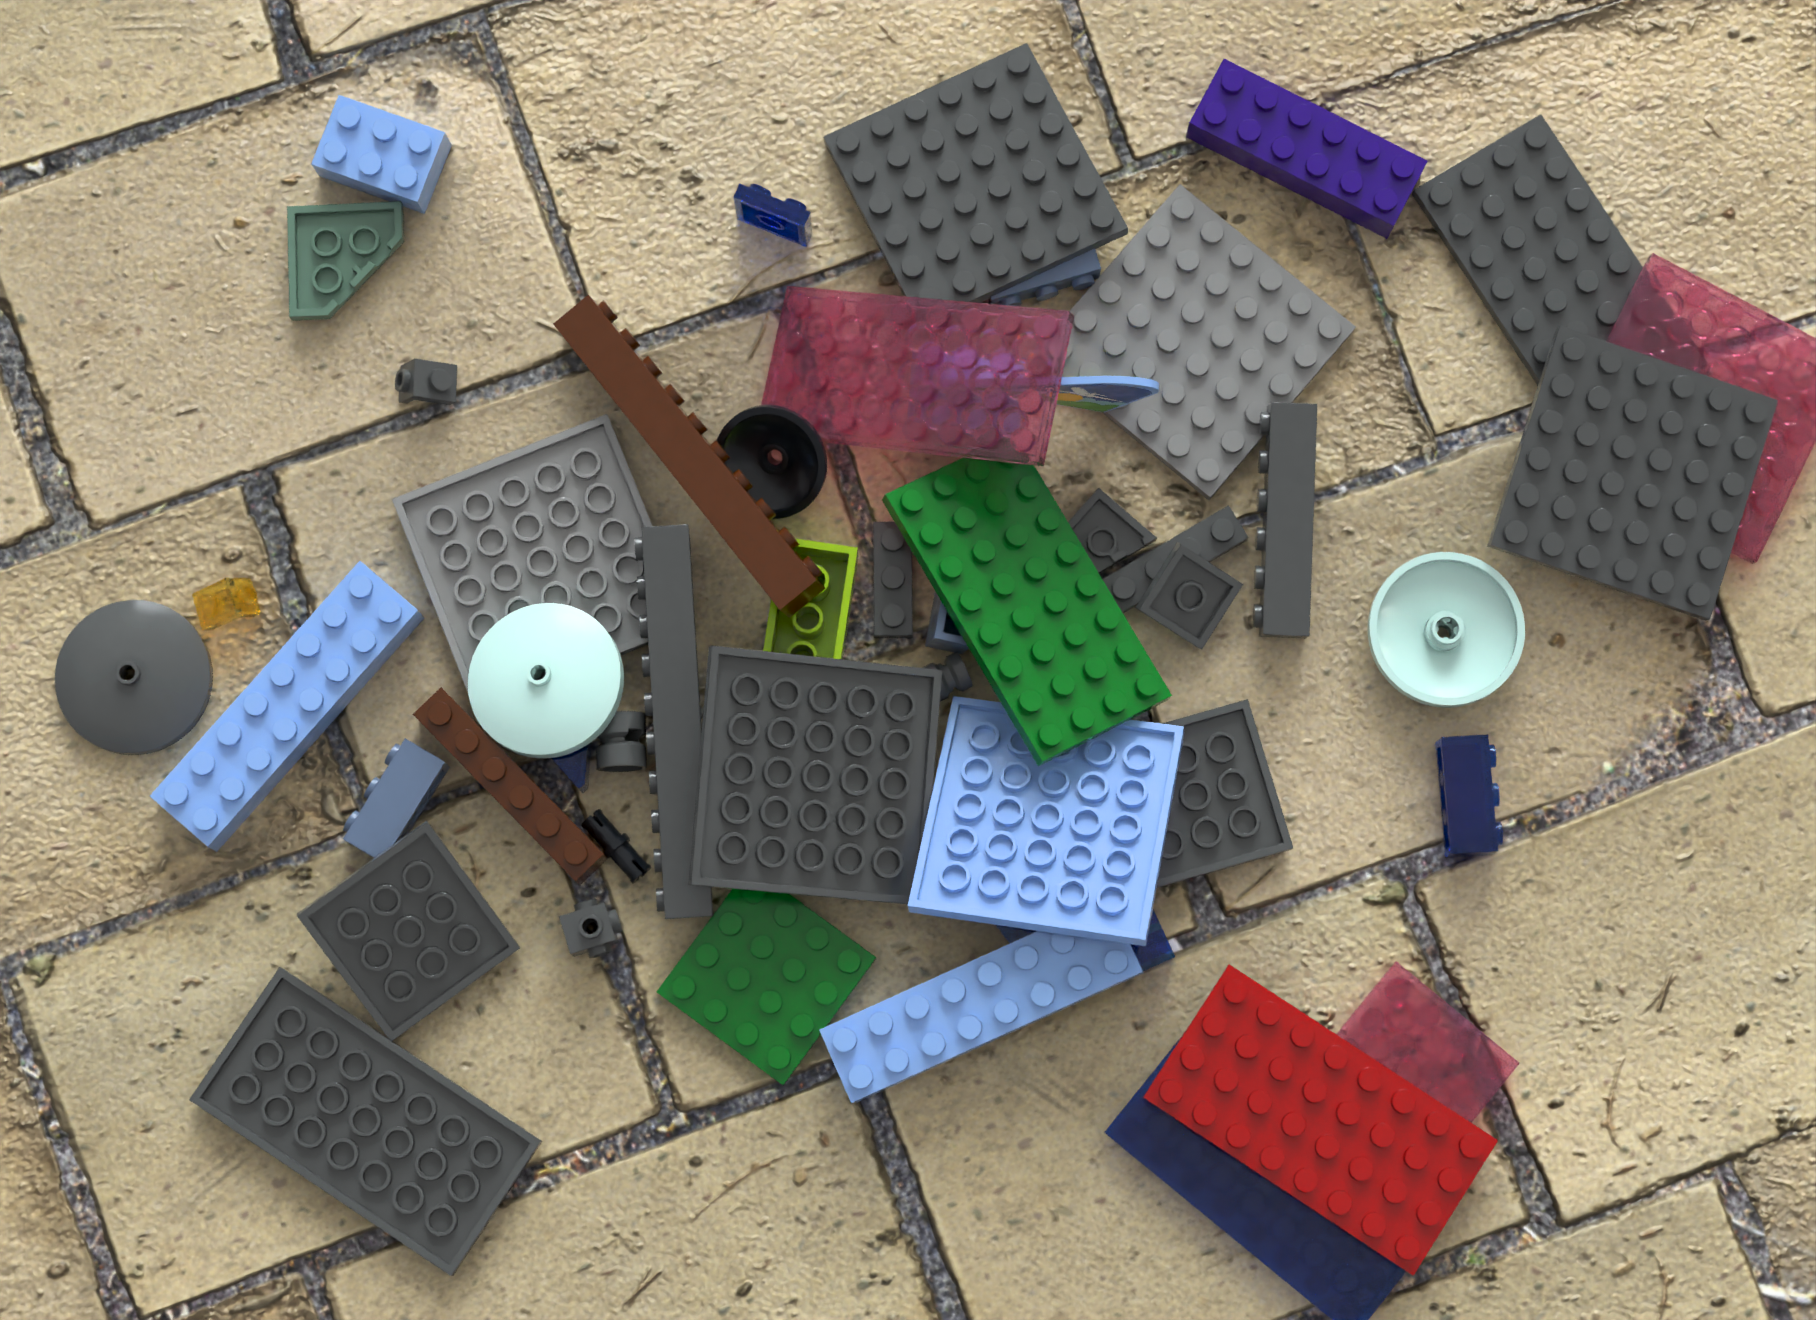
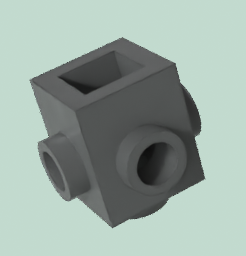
[559,899,623,958]

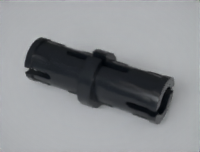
[581,809,651,884]

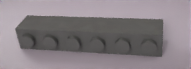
[1253,402,1317,639]

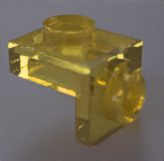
[192,578,261,630]

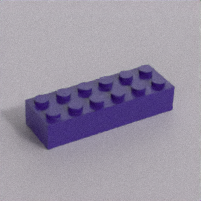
[1186,59,1428,239]

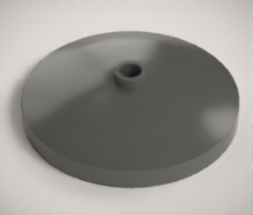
[55,600,213,755]

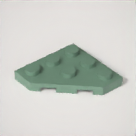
[287,201,404,321]

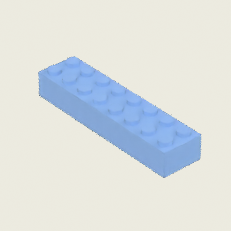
[150,561,424,852]
[819,931,1144,1103]

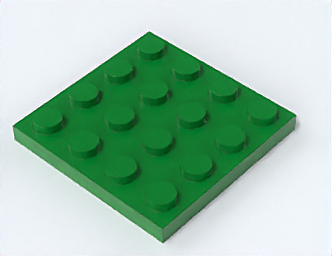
[657,889,877,1086]

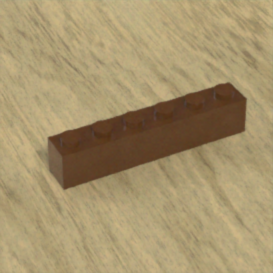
[413,687,607,886]

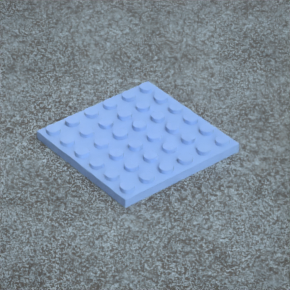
[908,696,1184,946]

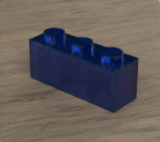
[1435,734,1503,858]

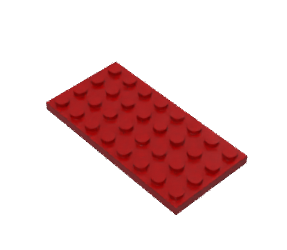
[1142,964,1498,1276]

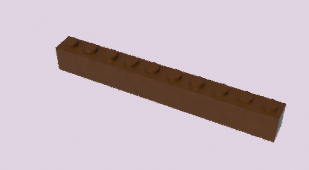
[553,295,825,618]

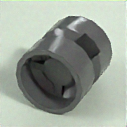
[596,711,647,772]

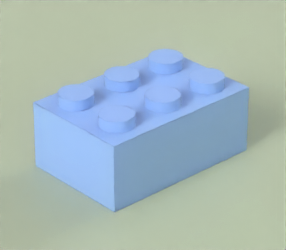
[311,95,452,214]

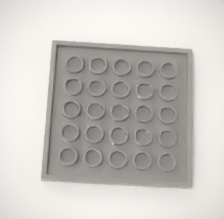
[1033,184,1356,500]
[392,414,652,692]

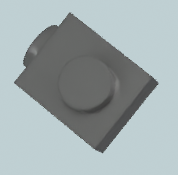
[395,359,457,405]

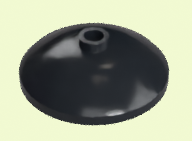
[716,405,827,519]

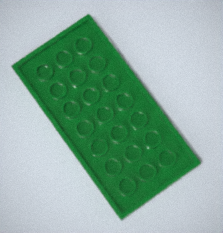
[882,433,1172,767]

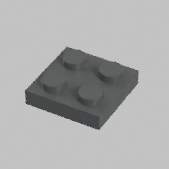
[1135,542,1243,650]

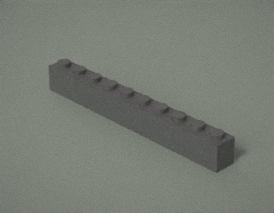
[635,524,713,919]

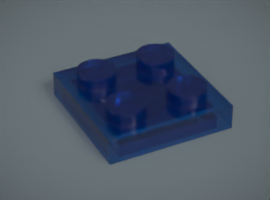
[733,183,812,247]

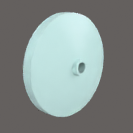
[1368,552,1525,708]
[468,603,624,758]

